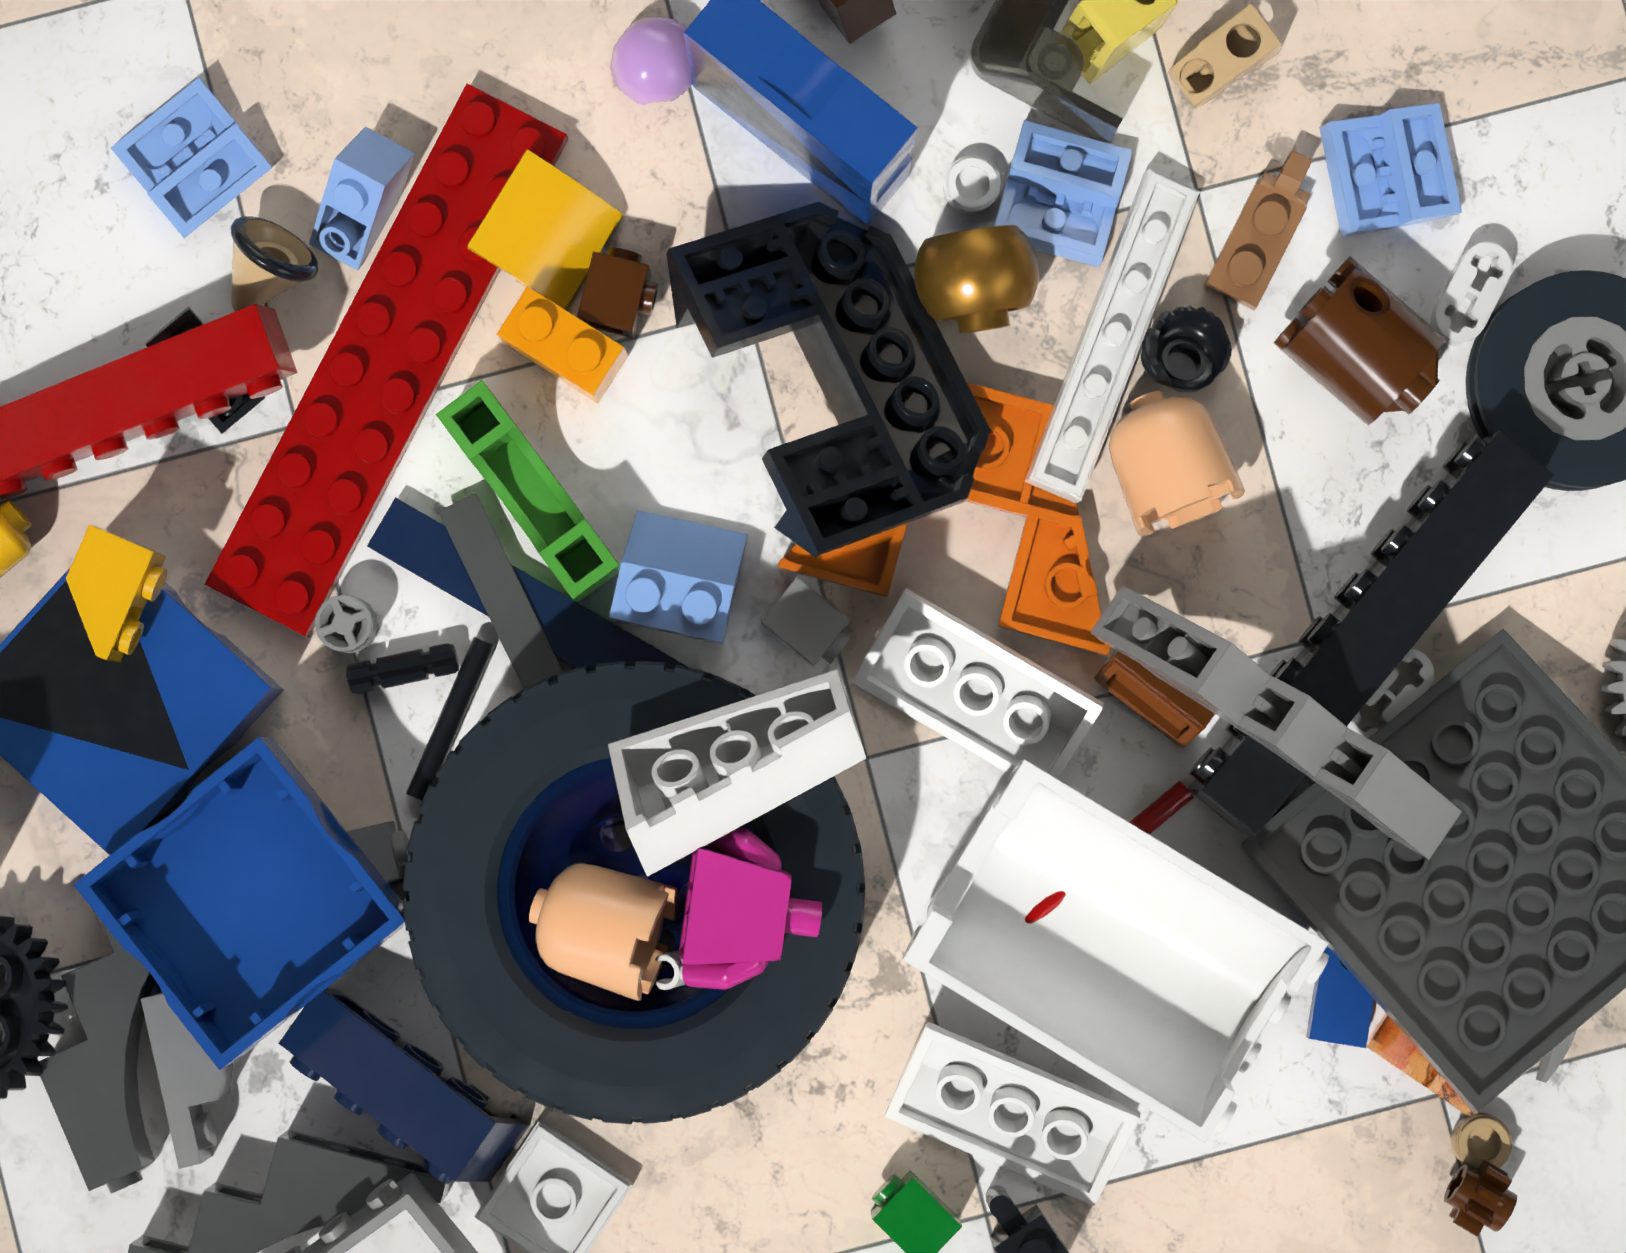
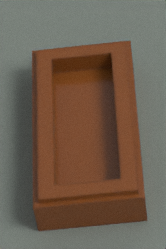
[1094,651,1215,748]

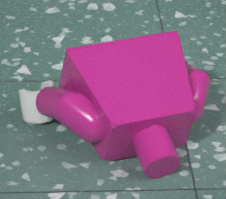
[655,826,822,990]

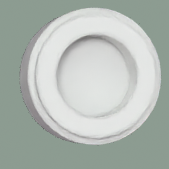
[943,155,1001,215]

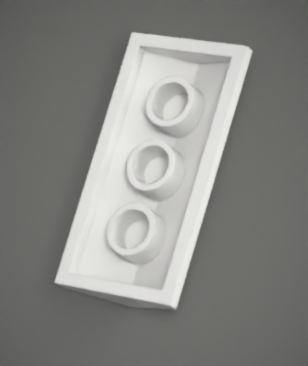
[852,588,1105,779]
[884,1021,1141,1206]

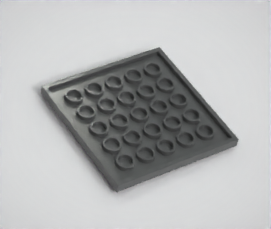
[1241,628,1626,1115]

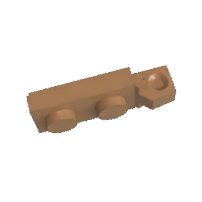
[1204,150,1313,310]

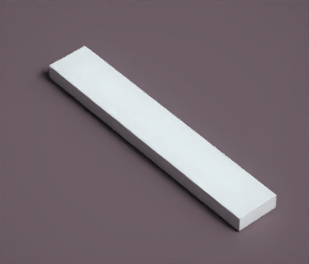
[1025,169,1200,503]

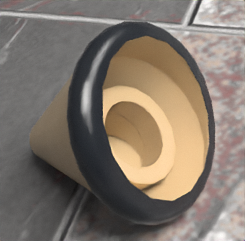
[230,216,318,311]

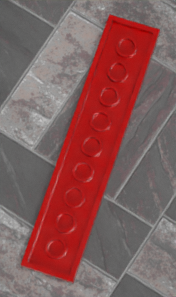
[204,83,569,637]

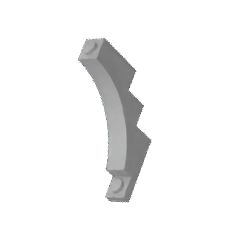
[1090,585,1462,860]
[141,821,409,1169]

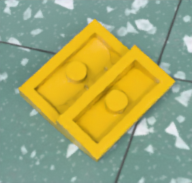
[467,149,623,309]

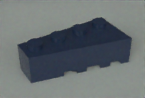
[278,988,530,1184]

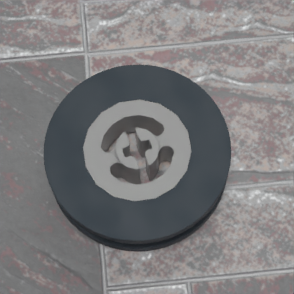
[1466,270,1626,491]

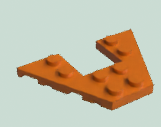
[778,382,1110,656]

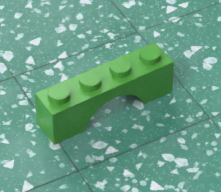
[436,380,620,603]

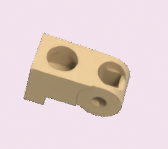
[1168,3,1282,109]

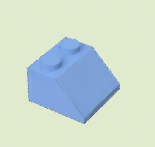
[609,510,748,645]

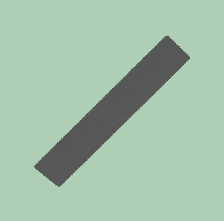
[439,494,563,689]

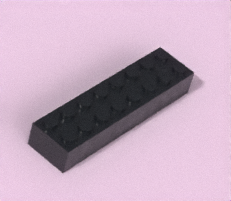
[1188,431,1554,836]

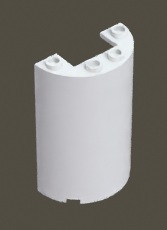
[903,759,1329,1143]

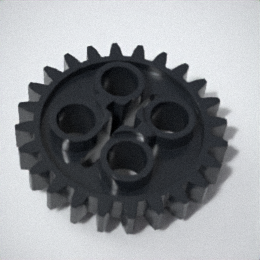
[0,916,68,1099]

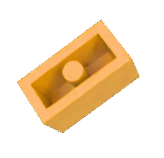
[496,286,628,403]

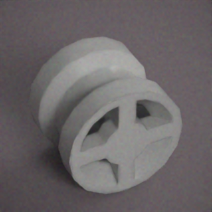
[315,595,379,653]

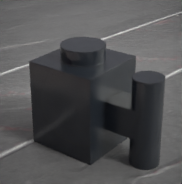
[985,1185,1070,1253]

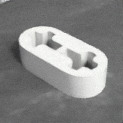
[1430,242,1513,346]
[1347,648,1434,739]

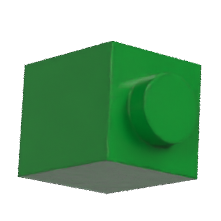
[871,1170,962,1253]

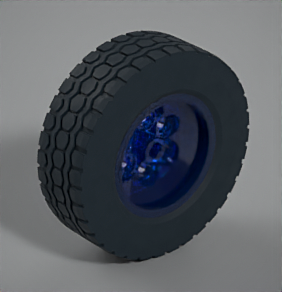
[403,661,865,1124]

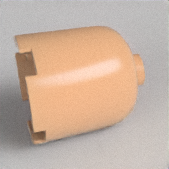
[1109,391,1245,536]
[529,864,679,1001]

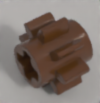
[1444,1160,1517,1237]

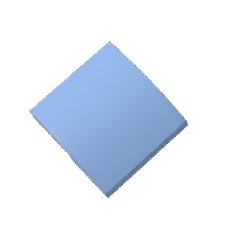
[111,77,272,238]
[1319,103,1462,237]
[994,120,1133,267]

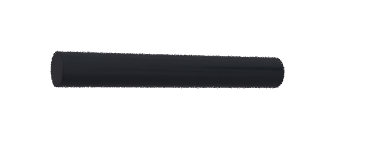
[406,637,495,801]

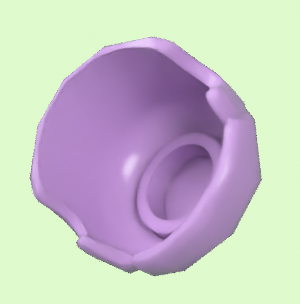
[610,17,693,105]

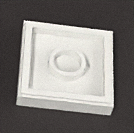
[474,1119,634,1253]

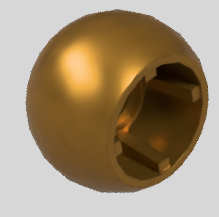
[914,225,1039,334]

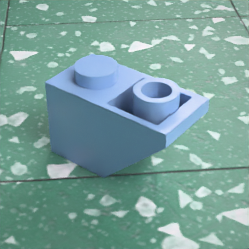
[309,126,415,271]

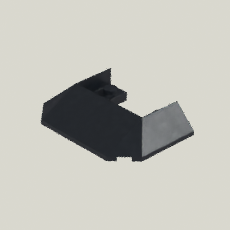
[666,202,991,557]

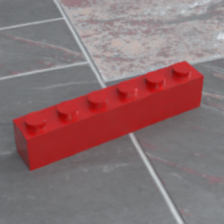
[0,304,298,500]

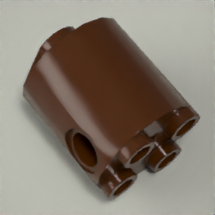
[1273,256,1446,425]

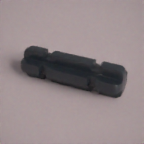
[346,643,459,694]

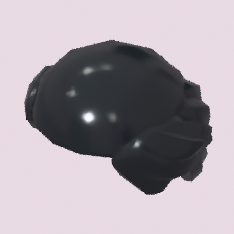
[1141,305,1232,392]

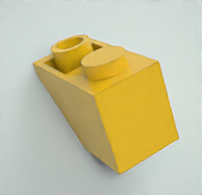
[66,525,167,662]

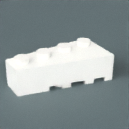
[608,670,867,877]

